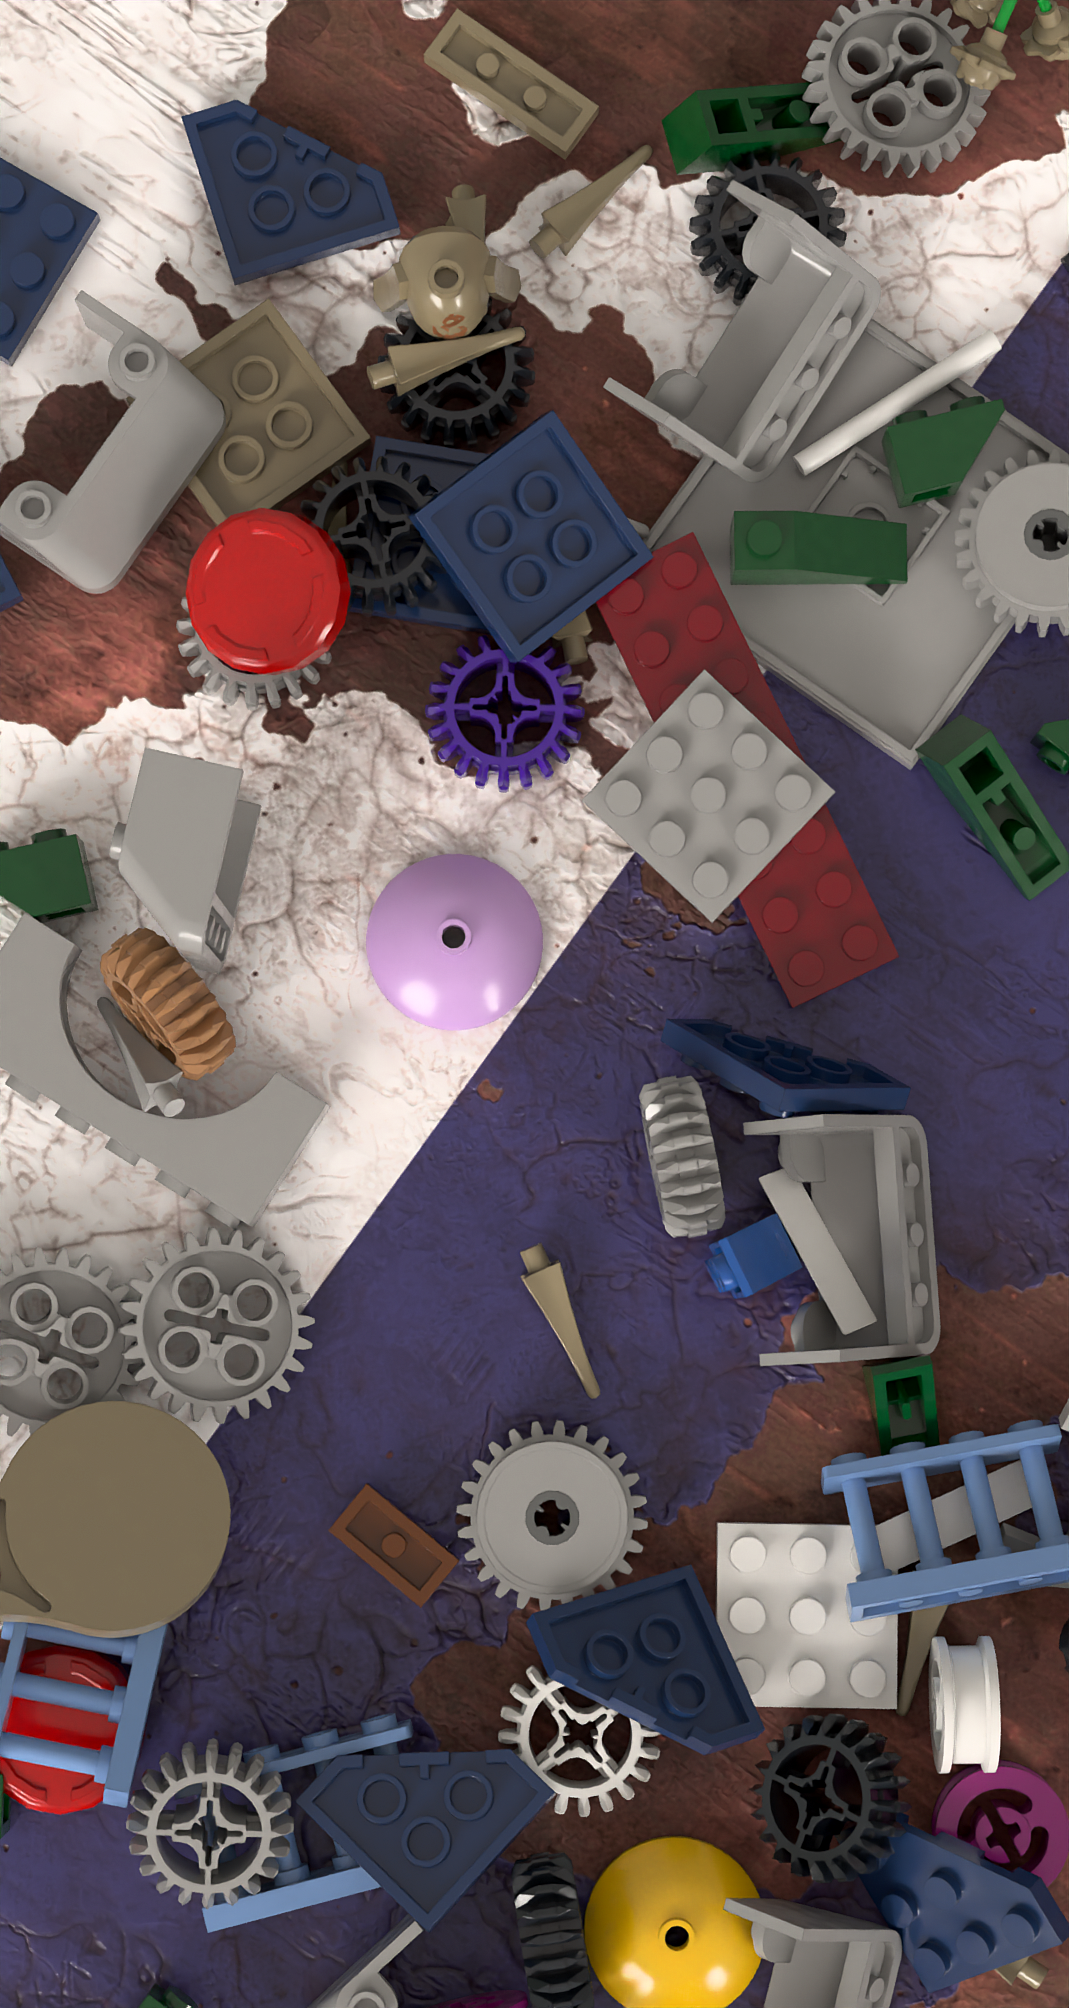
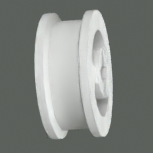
[929,1636,1001,1774]

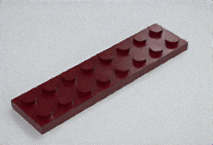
[595,532,899,1008]

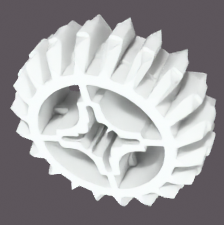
[498,1665,660,1817]

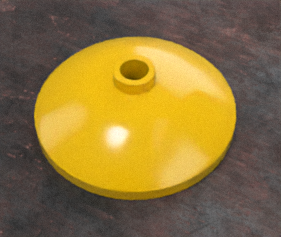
[584,1836,761,2008]

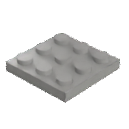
[582,670,835,923]

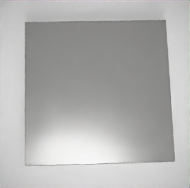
[643,318,1069,770]

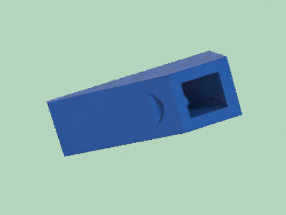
[704,1213,802,1299]

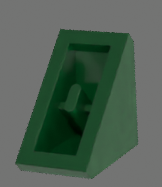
[862,1355,940,1456]

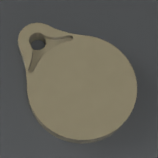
[0,1401,231,1638]

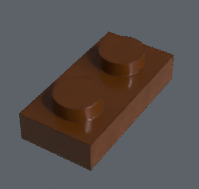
[328,1483,460,1608]

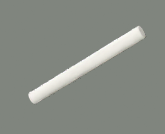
[793,330,1002,476]

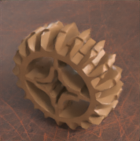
[100,928,236,1081]

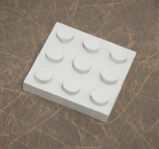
[716,1522,898,1709]

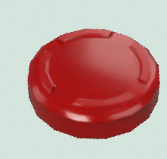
[185,508,351,675]
[0,1644,147,1815]

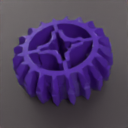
[425,635,585,793]

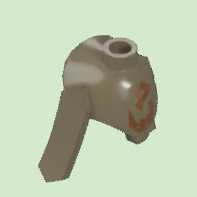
[373,226,521,341]

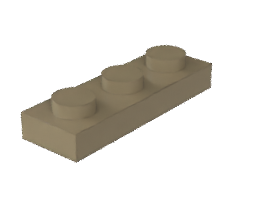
[424,8,599,160]

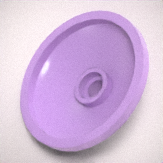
[366,854,543,1031]

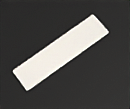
[759,1168,877,1335]
[875,1460,1032,1572]

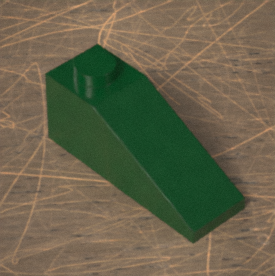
[661,82,842,175]
[730,511,908,585]
[915,714,1069,901]

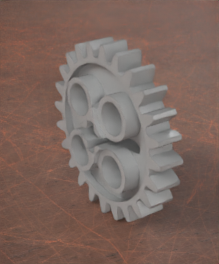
[801,0,991,178]
[118,1228,315,1424]
[0,1247,142,1437]

